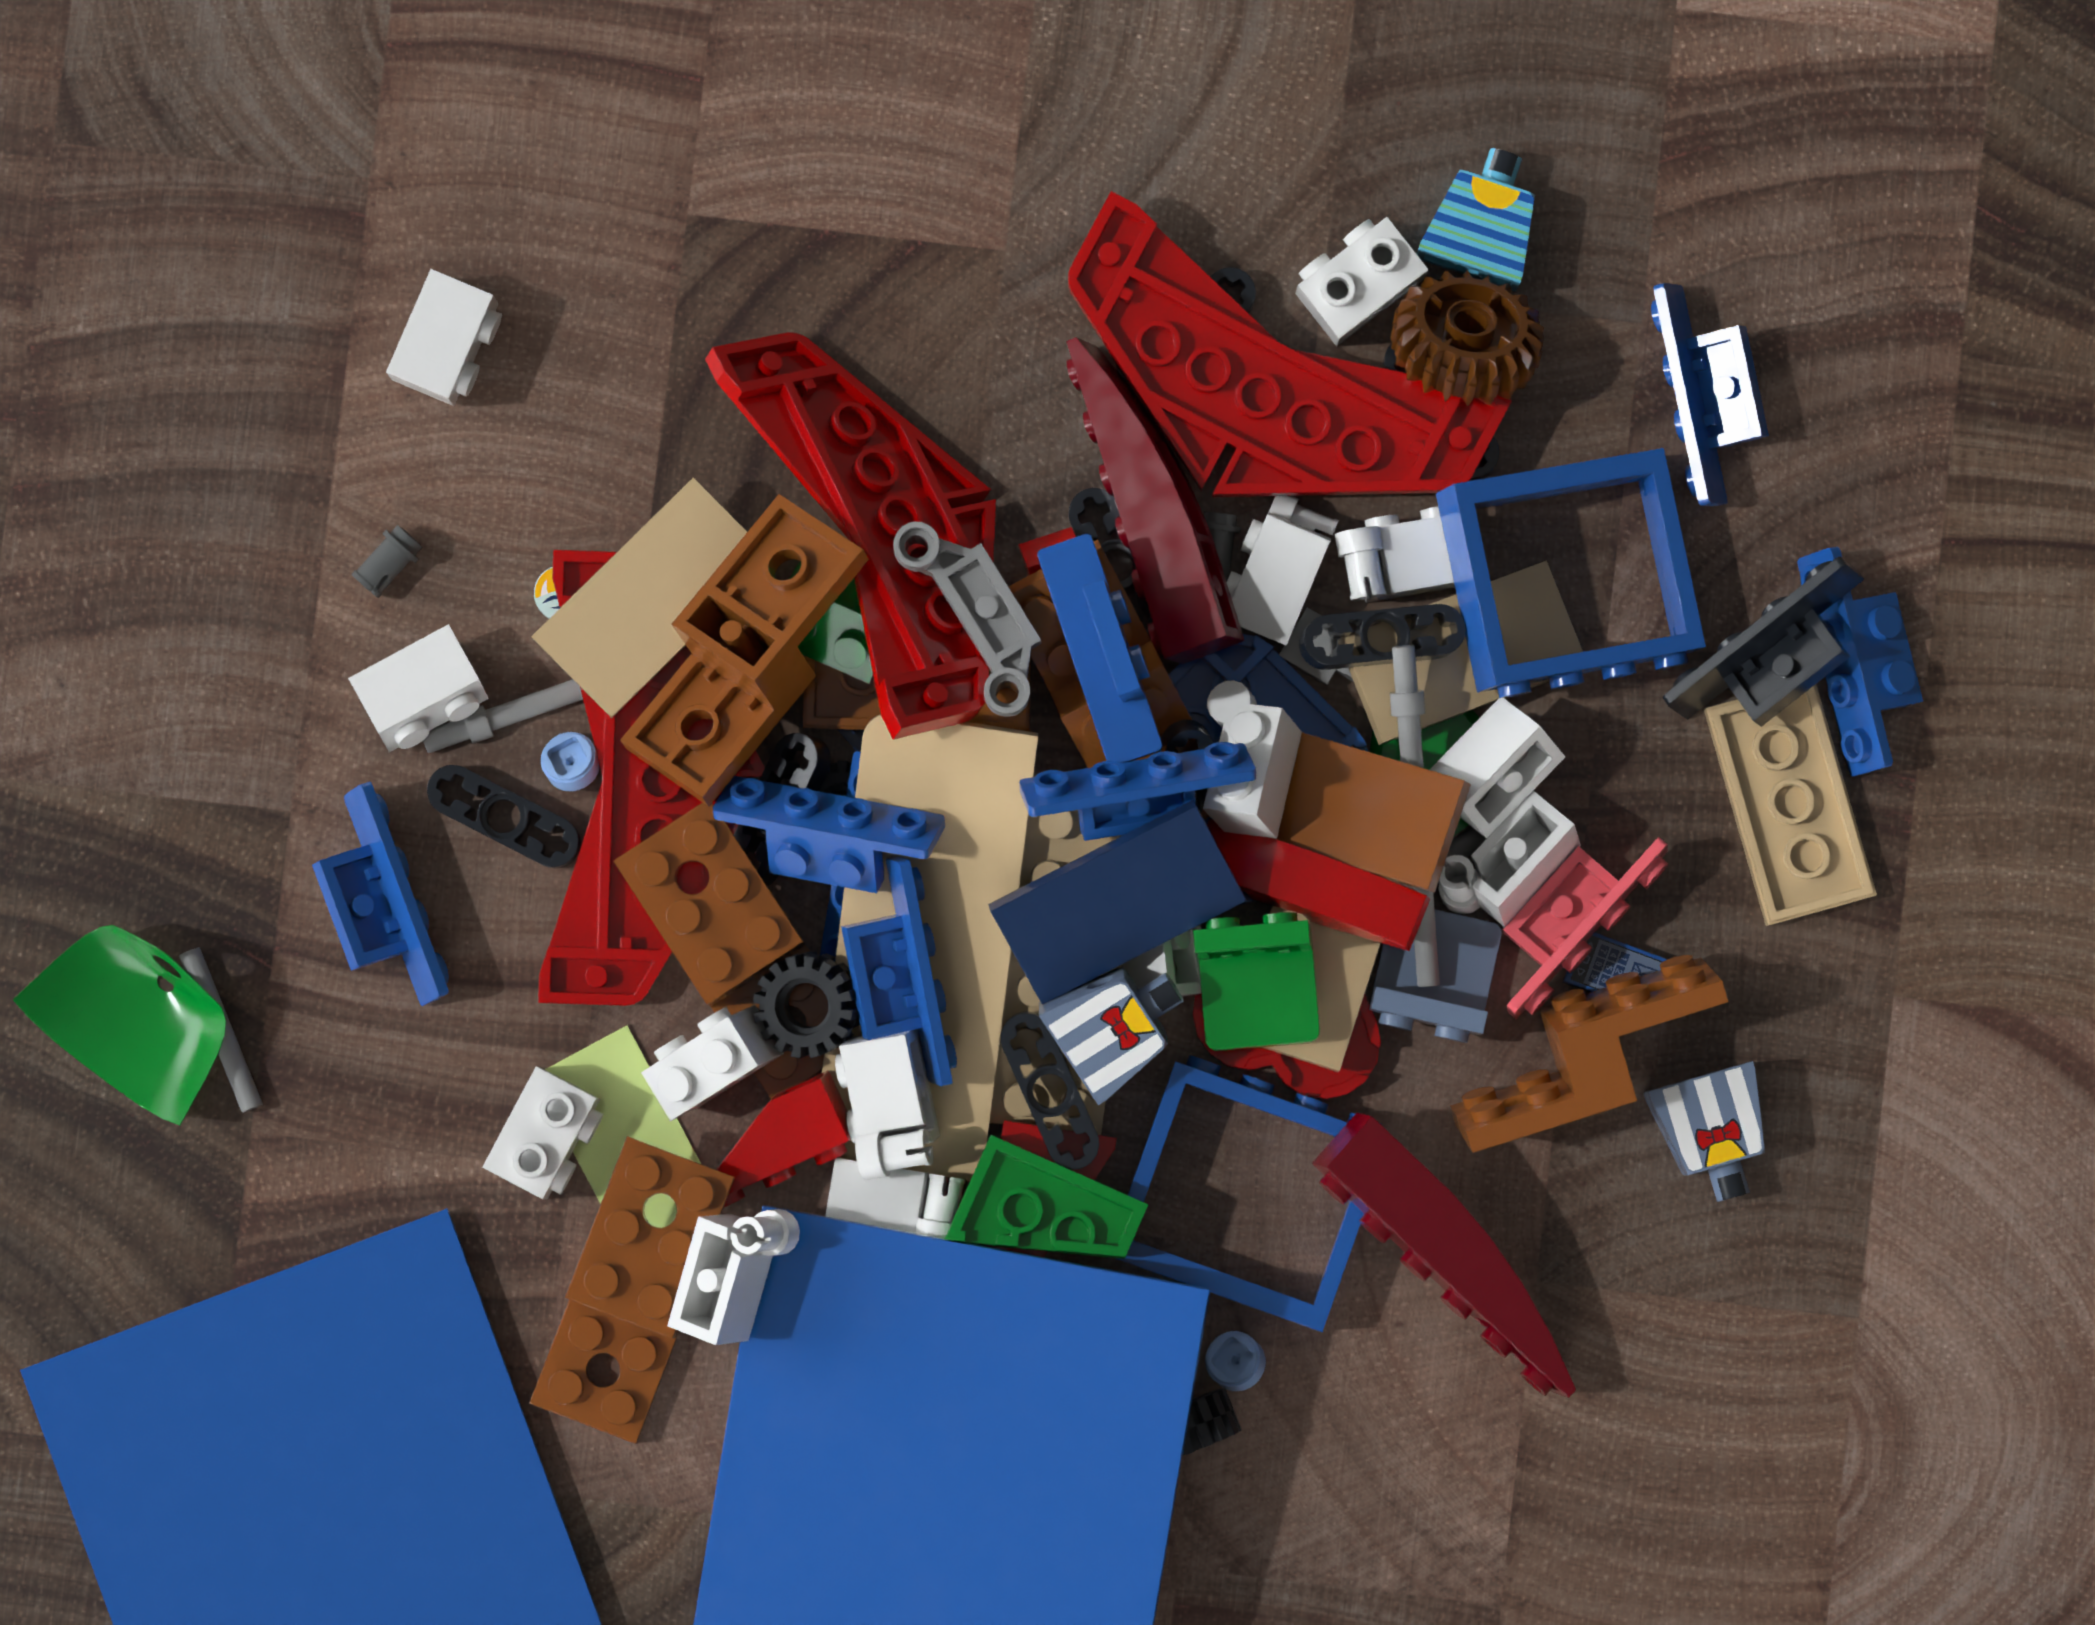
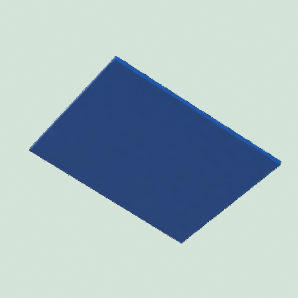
[693,1205,1211,1625]
[20,1208,602,1625]

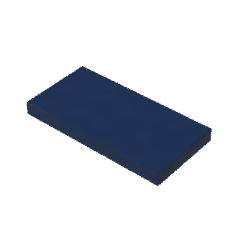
[988,800,1246,1005]

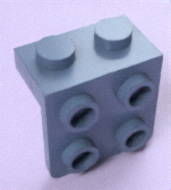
[1369,909,1502,1043]

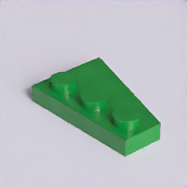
[944,1135,1148,1259]

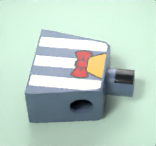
[1039,967,1184,1105]
[1643,1061,1765,1202]

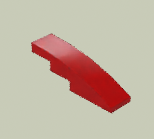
[1207,819,1431,951]

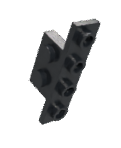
[1663,557,1864,727]

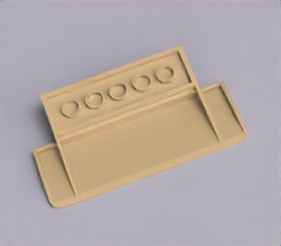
[822,714,1125,1181]

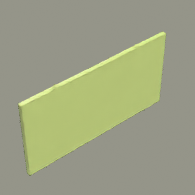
[545,1025,701,1228]

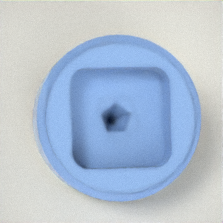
[541,732,600,791]
[1205,1331,1266,1391]

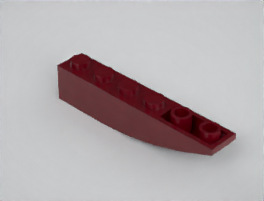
[1066,337,1245,664]
[1312,1113,1576,1398]

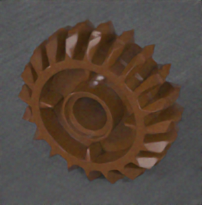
[1390,270,1544,406]

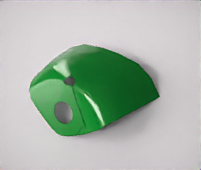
[13,925,226,1126]

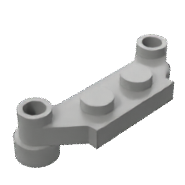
[893,522,1041,717]

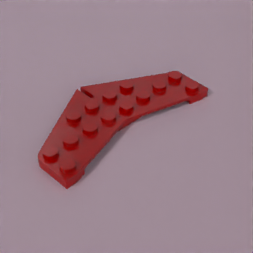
[1068,191,1512,497]
[705,332,996,740]
[538,550,765,1006]

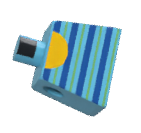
[1416,148,1535,292]

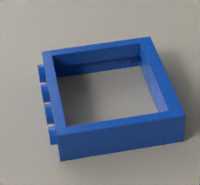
[1436,448,1706,698]
[1116,1055,1382,1332]

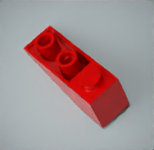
[716,1070,851,1208]

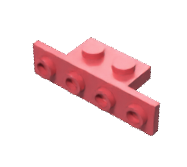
[1503,837,1669,1019]

